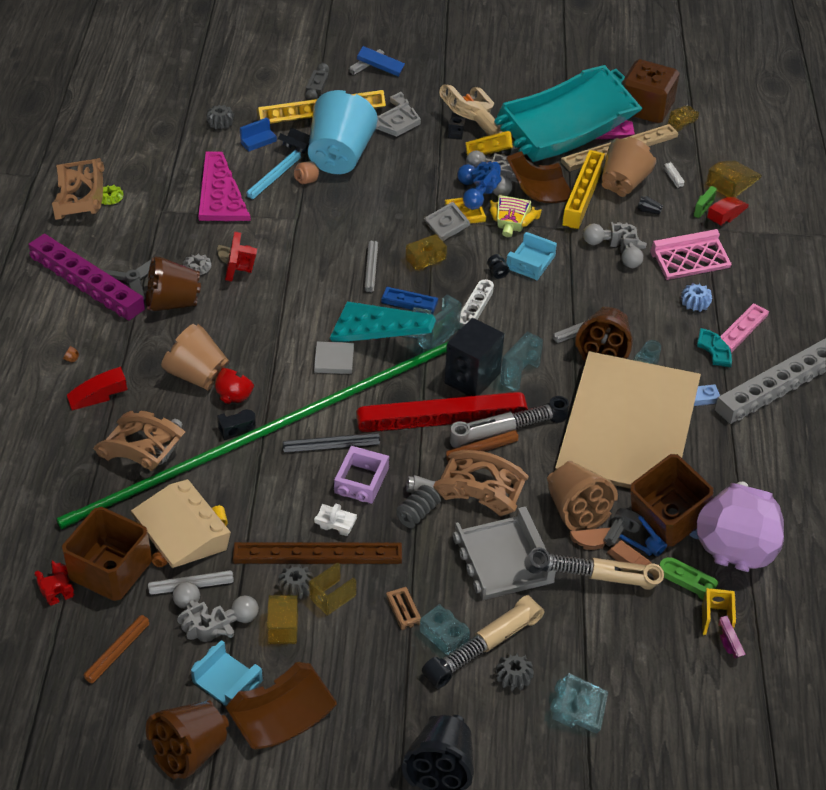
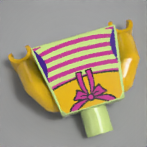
[490,195,542,237]

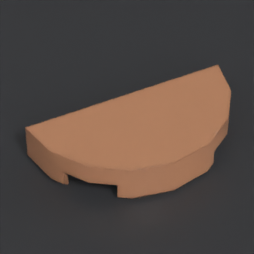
[570,528,610,550]

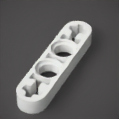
[457,279,494,329]

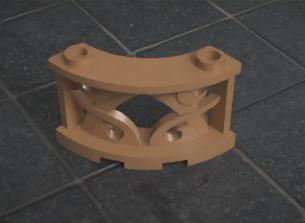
[52,158,104,220]
[93,411,185,471]
[433,450,529,516]

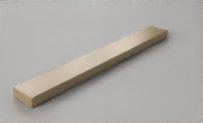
[561,124,678,171]

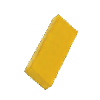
[466,131,513,155]

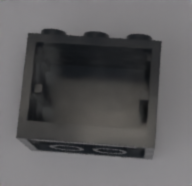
[444,317,504,396]

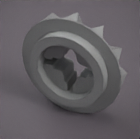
[183,253,211,275]

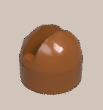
[63,346,79,362]

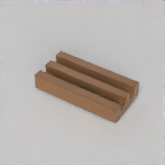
[386,587,422,630]

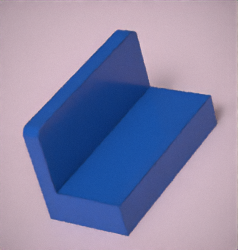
[240,118,277,151]

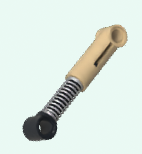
[524,547,664,590]
[422,595,544,689]

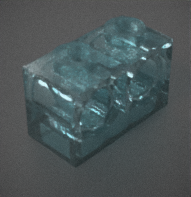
[420,604,470,655]

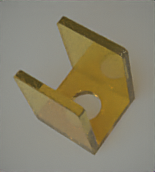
[309,563,356,616]
[267,595,298,644]

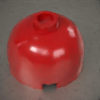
[215,368,254,404]

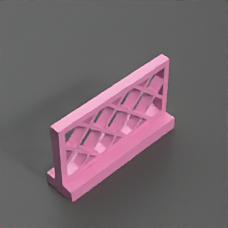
[650,229,732,280]

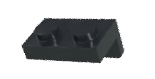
[278,128,310,154]

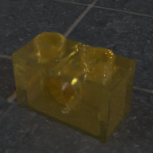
[406,234,447,270]

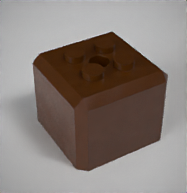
[622,59,680,123]
[631,454,713,546]
[62,507,152,601]

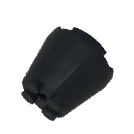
[402,715,474,790]

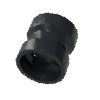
[487,254,510,279]

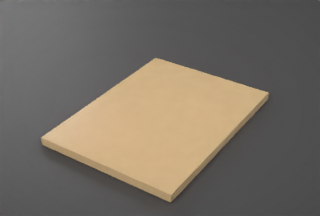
[555,351,701,489]

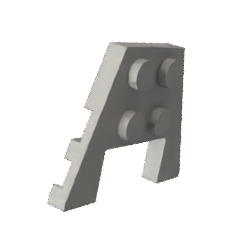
[376,92,421,137]

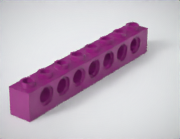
[28,233,145,321]

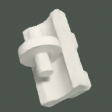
[314,504,357,536]

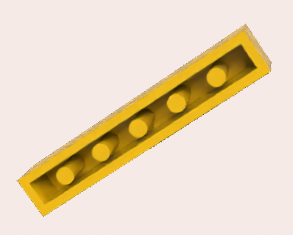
[562,150,605,229]

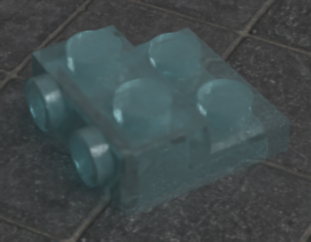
[550,673,608,734]

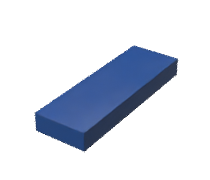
[357,46,405,77]
[381,287,438,314]

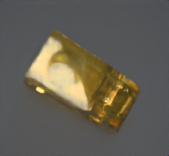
[667,105,699,131]

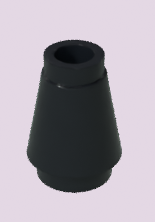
[637,196,663,215]

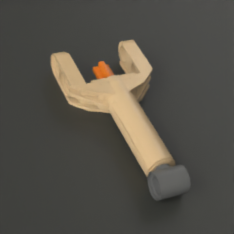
[439,85,521,156]

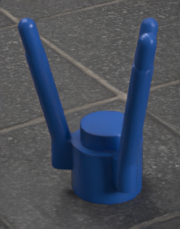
[619,515,667,557]

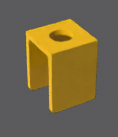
[702,588,736,635]

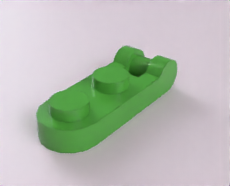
[660,558,718,600]

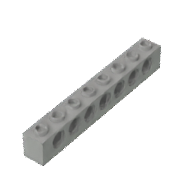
[715,338,826,424]

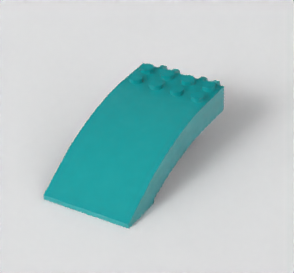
[494,65,642,162]

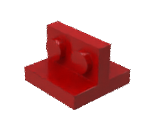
[225,232,257,281]

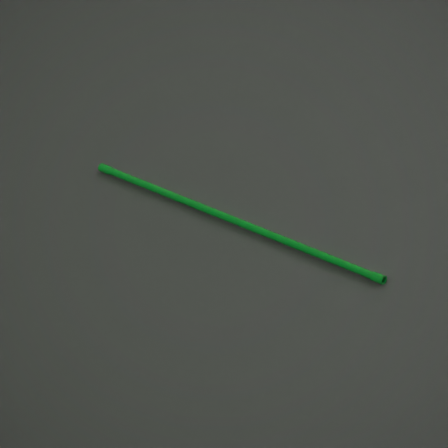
[56,342,447,530]

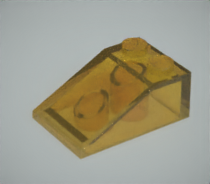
[706,161,762,197]

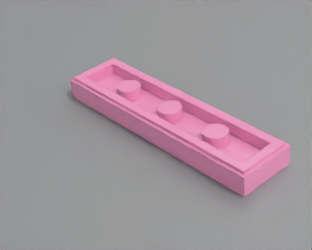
[721,303,769,353]

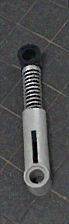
[450,396,569,448]

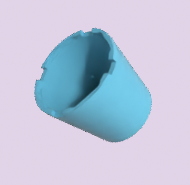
[308,90,378,174]

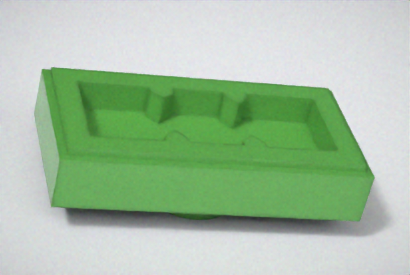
[694,186,717,218]

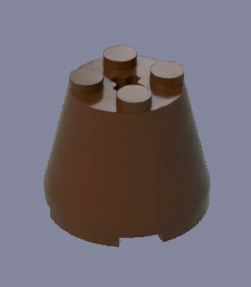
[146,257,201,311]
[575,306,633,362]
[146,700,229,779]

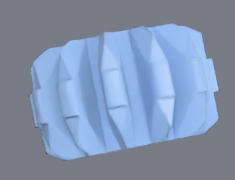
[681,283,712,312]

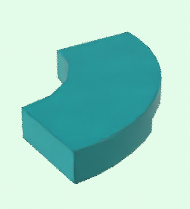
[697,328,732,367]

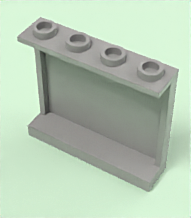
[453,507,556,601]

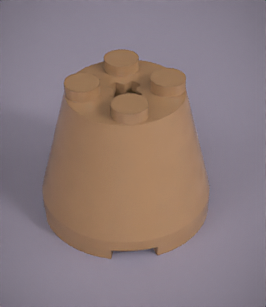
[602,137,656,197]
[161,324,230,391]
[547,461,618,531]

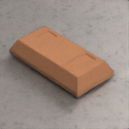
[607,540,652,565]

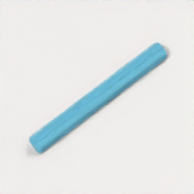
[246,150,301,199]

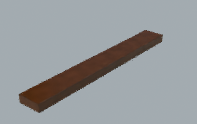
[233,542,402,564]

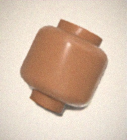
[294,161,319,184]

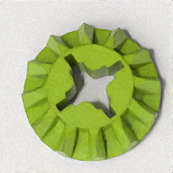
[102,185,124,205]

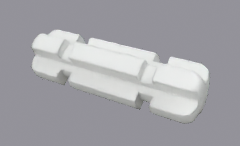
[664,162,685,188]

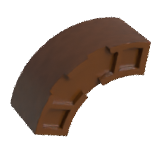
[506,151,572,203]
[226,662,337,749]

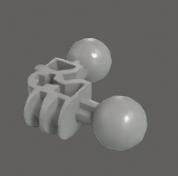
[466,151,518,197]
[583,222,647,268]
[173,582,259,642]

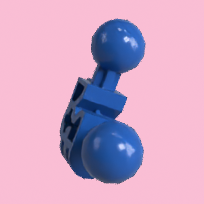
[457,161,502,210]

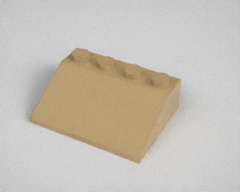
[131,479,231,568]

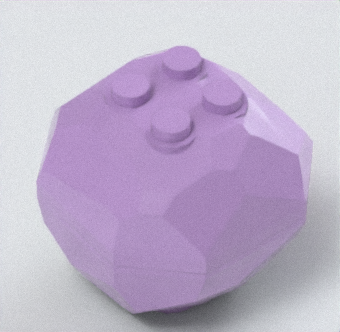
[697,483,784,572]

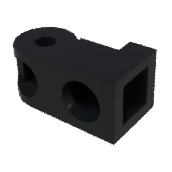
[448,112,465,140]
[217,409,256,440]

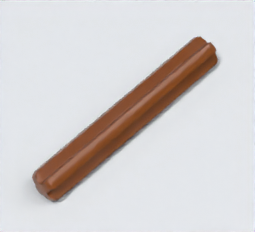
[446,430,519,462]
[84,615,149,683]

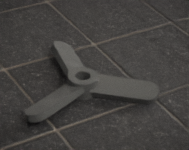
[103,260,151,300]

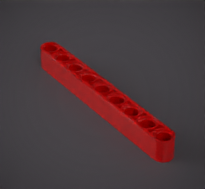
[356,392,528,432]

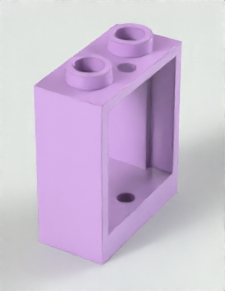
[334,446,389,504]

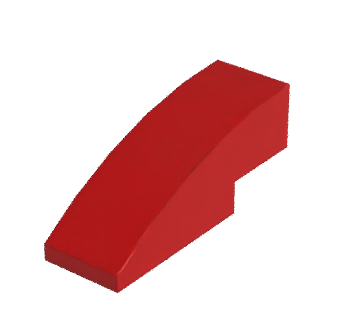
[707,197,749,225]
[67,367,127,411]

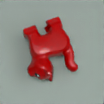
[34,561,74,606]

